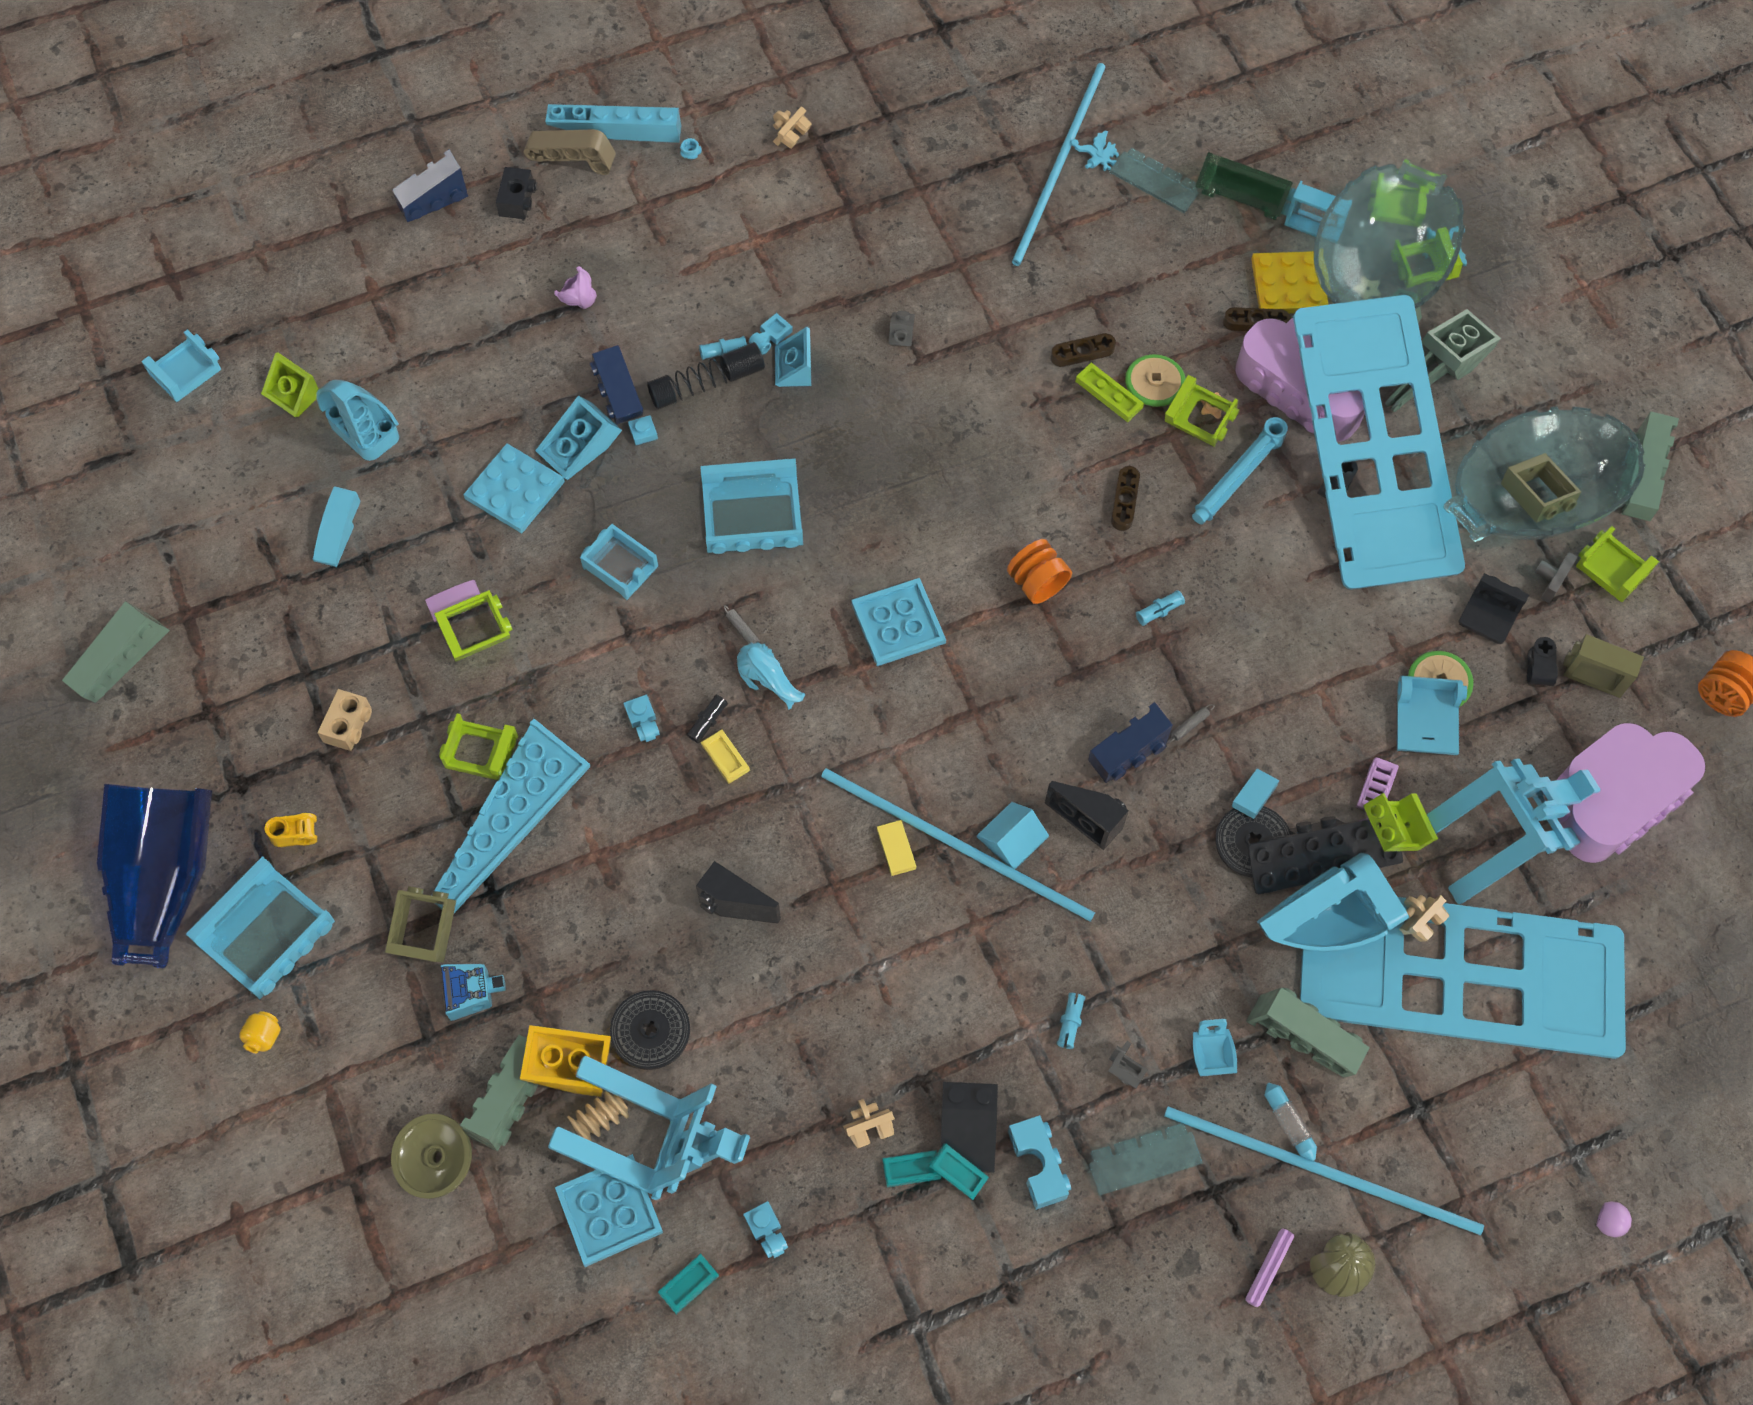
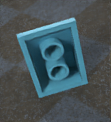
[535,396,622,480]

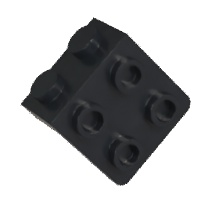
[1459,573,1529,644]

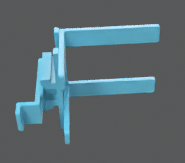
[1427,759,1601,904]
[548,1056,750,1200]

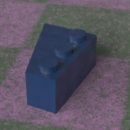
[392,149,468,223]
[589,345,643,425]
[1088,702,1173,783]

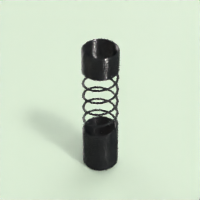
[647,342,765,410]

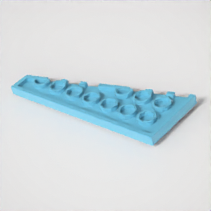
[431,719,590,913]

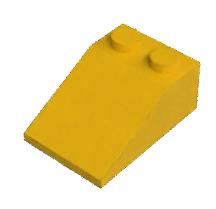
[520,1025,611,1097]

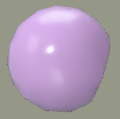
[1596,1201,1632,1237]

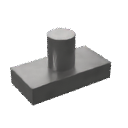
[1534,552,1577,603]

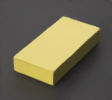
[701,730,750,784]
[877,820,916,876]

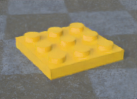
[1251,251,1328,314]

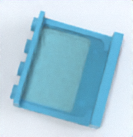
[700,459,803,554]
[186,857,335,999]

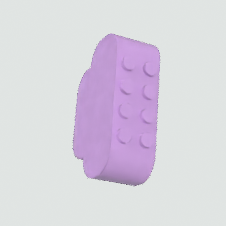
[1236,318,1365,442]
[1557,723,1705,863]

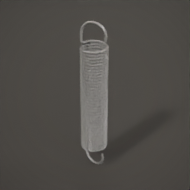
[724,605,760,644]
[1167,704,1215,744]

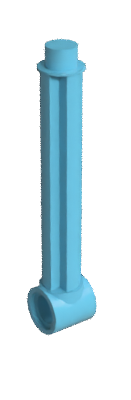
[1192,417,1288,525]

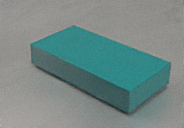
[928,1143,989,1200]
[882,1150,941,1188]
[658,1253,719,1315]

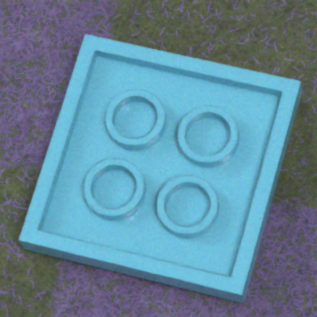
[463,444,565,534]
[851,578,946,666]
[555,1154,663,1267]

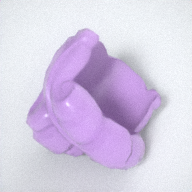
[554,266,597,309]

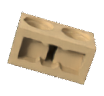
[318,689,372,751]

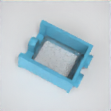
[1283,181,1351,244]
[580,524,658,600]

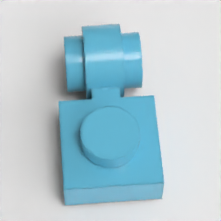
[749,313,793,355]
[624,695,660,742]
[744,1201,788,1258]

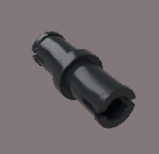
[686,694,728,743]

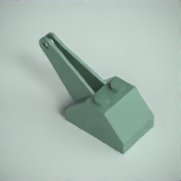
[1385,309,1501,412]

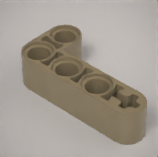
[524,129,616,175]

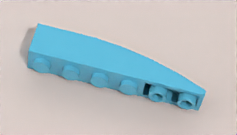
[545,104,681,143]

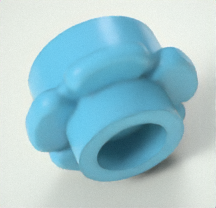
[680,138,702,159]

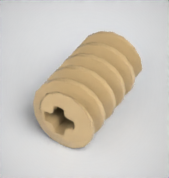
[567,1091,629,1141]

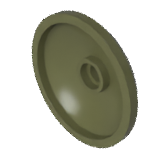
[391,1114,472,1199]

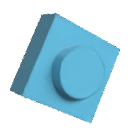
[628,415,658,445]

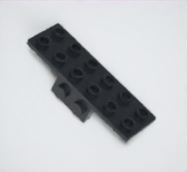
[1247,814,1403,895]

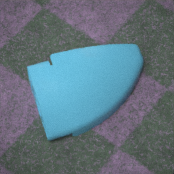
[316,380,399,461]
[1257,853,1409,951]

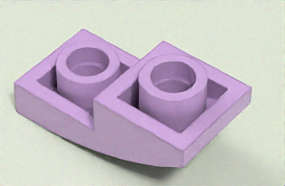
[425,580,480,622]

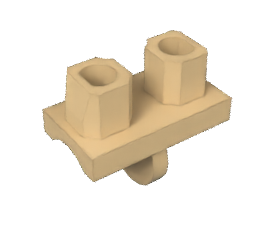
[773,106,812,149]
[1399,895,1449,942]
[843,1099,895,1148]

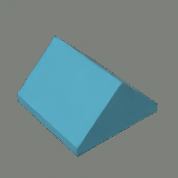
[775,327,811,387]
[977,802,1049,869]

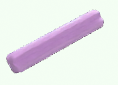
[1245,1228,1294,1307]

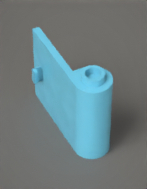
[1397,676,1467,755]

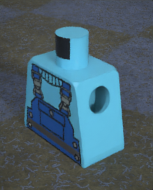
[441,964,506,1021]

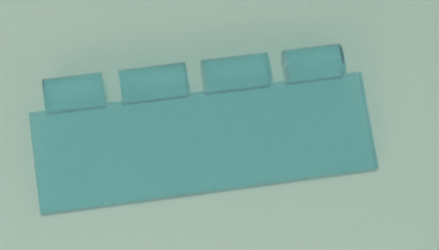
[1110,148,1200,214]
[1089,1123,1203,1196]

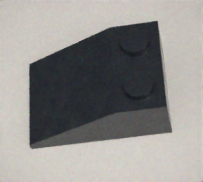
[1045,781,1129,850]
[696,861,781,924]
[940,1082,998,1173]

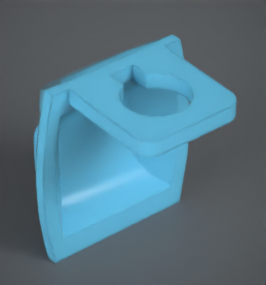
[1193,1019,1237,1076]

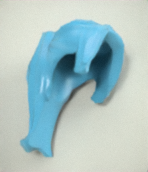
[737,642,805,710]

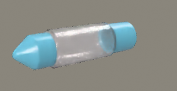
[1264,1083,1317,1161]

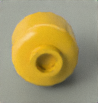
[239,1011,280,1054]

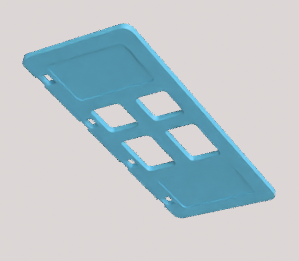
[1293,295,1465,590]
[1300,897,1626,1059]

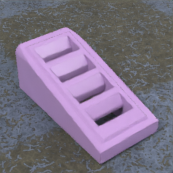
[1356,757,1399,810]

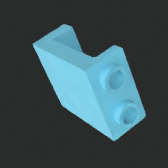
[141,329,221,402]

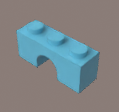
[1008,1116,1071,1209]

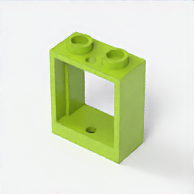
[434,590,513,662]

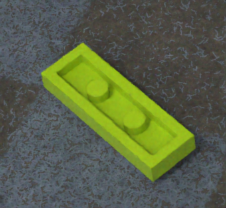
[1075,362,1144,422]

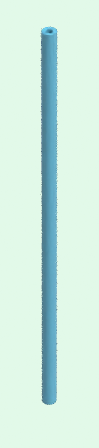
[1012,63,1105,266]
[821,768,1095,922]
[1164,1106,1484,1235]

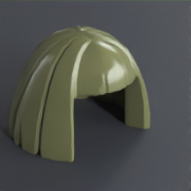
[1310,1232,1376,1297]

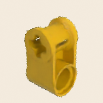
[264,813,317,847]

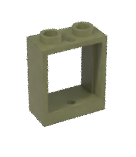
[1501,453,1581,523]
[1563,634,1644,698]
[385,886,457,963]

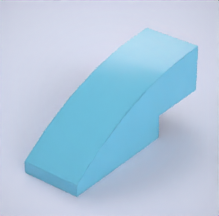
[313,487,361,567]

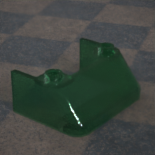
[1195,152,1297,220]

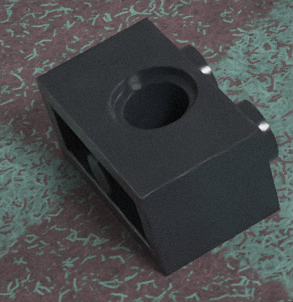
[496,167,536,219]

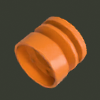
[1007,539,1073,604]
[1698,650,1753,717]

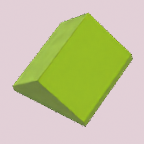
[261,353,319,417]

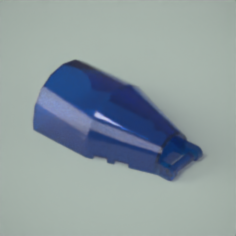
[97,784,212,968]

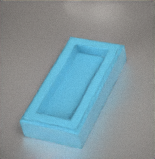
[1232,769,1279,819]

